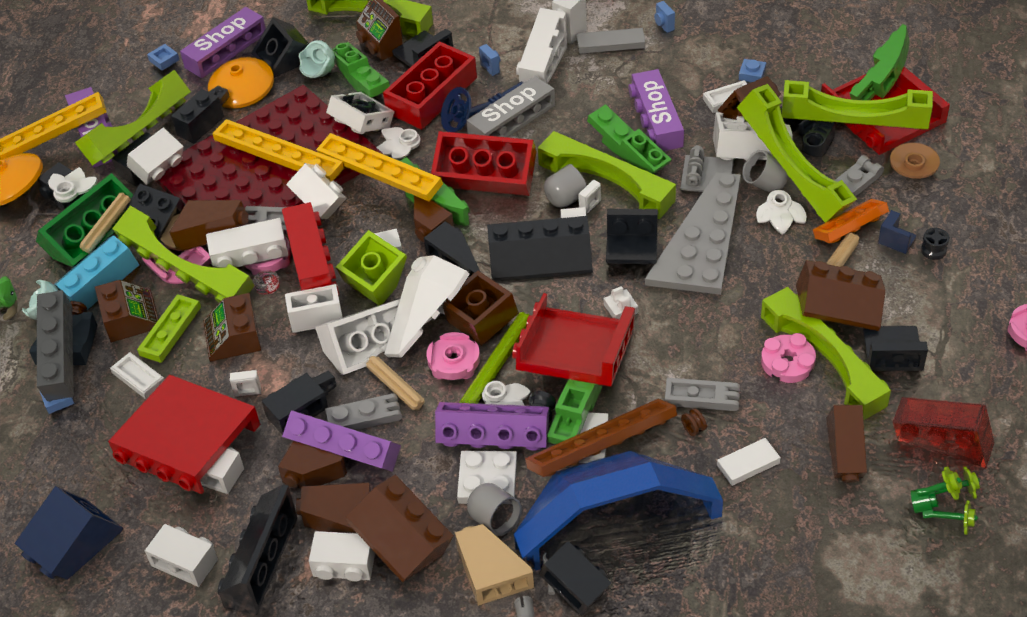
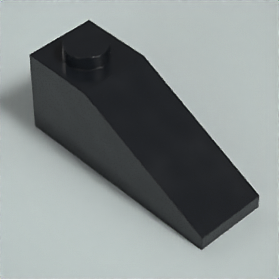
[424,222,481,280]

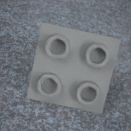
[680,145,733,192]

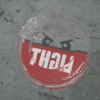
[253,270,280,295]

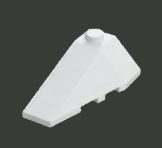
[384,255,469,357]
[315,298,401,375]

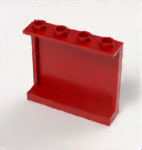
[821,67,950,155]
[512,293,635,387]
[108,374,261,494]

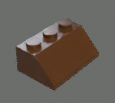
[796,260,886,331]
[345,474,454,582]

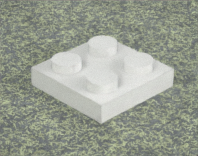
[457,451,517,504]

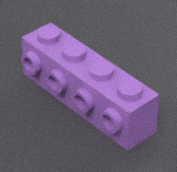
[435,402,549,450]

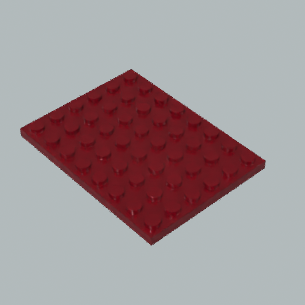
[156,84,383,224]

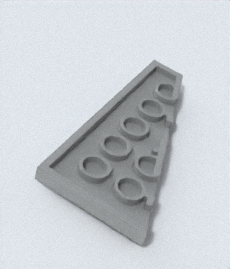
[645,172,741,295]

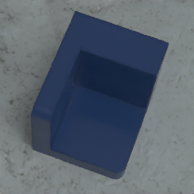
[878,210,916,254]

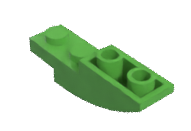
[850,24,910,100]
[332,42,390,98]
[587,104,672,174]
[400,157,470,226]
[547,379,603,444]

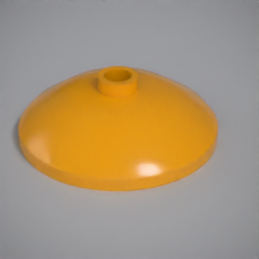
[208,57,274,108]
[0,153,43,206]

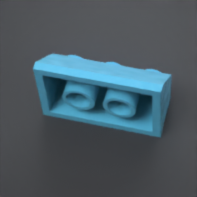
[54,235,139,310]

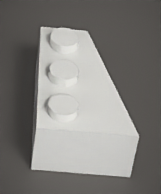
[713,112,793,161]

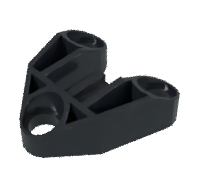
[780,106,836,157]

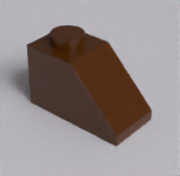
[414,195,454,242]
[278,441,347,488]

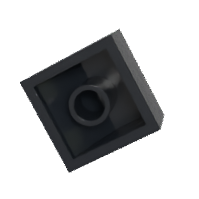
[251,17,309,78]

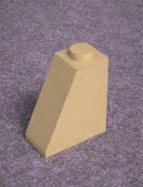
[455,524,534,606]

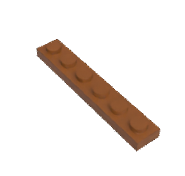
[525,398,677,477]

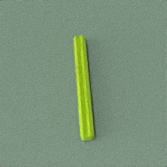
[459,312,529,404]

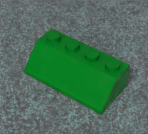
[36,173,133,267]

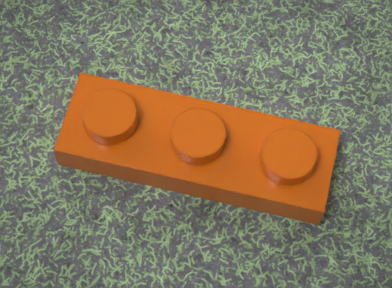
[813,199,889,243]

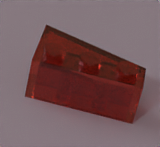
[893,397,995,468]

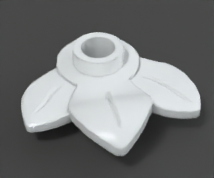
[376,127,421,160]
[48,167,97,202]
[756,190,807,235]
[482,381,530,406]

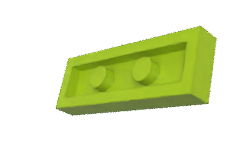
[137,294,201,363]

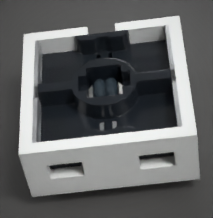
[326,92,395,134]

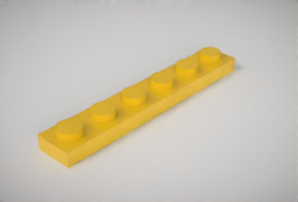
[0,92,107,160]
[212,119,344,182]
[316,133,443,201]

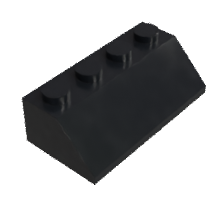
[487,216,593,282]
[218,484,298,615]

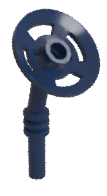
[441,81,523,133]

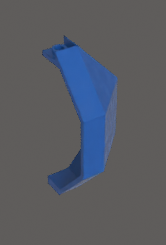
[514,451,723,571]

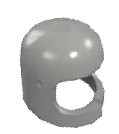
[742,150,789,193]
[544,164,587,208]
[467,483,522,536]

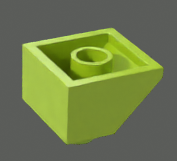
[336,230,407,305]

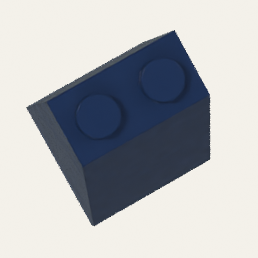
[14,486,123,580]

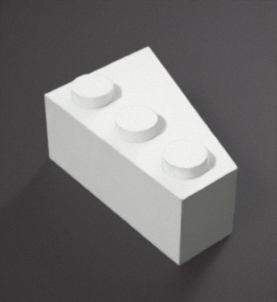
[516,8,567,84]

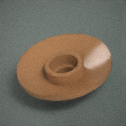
[890,143,940,179]

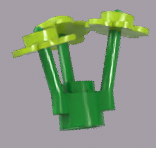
[911,466,980,535]

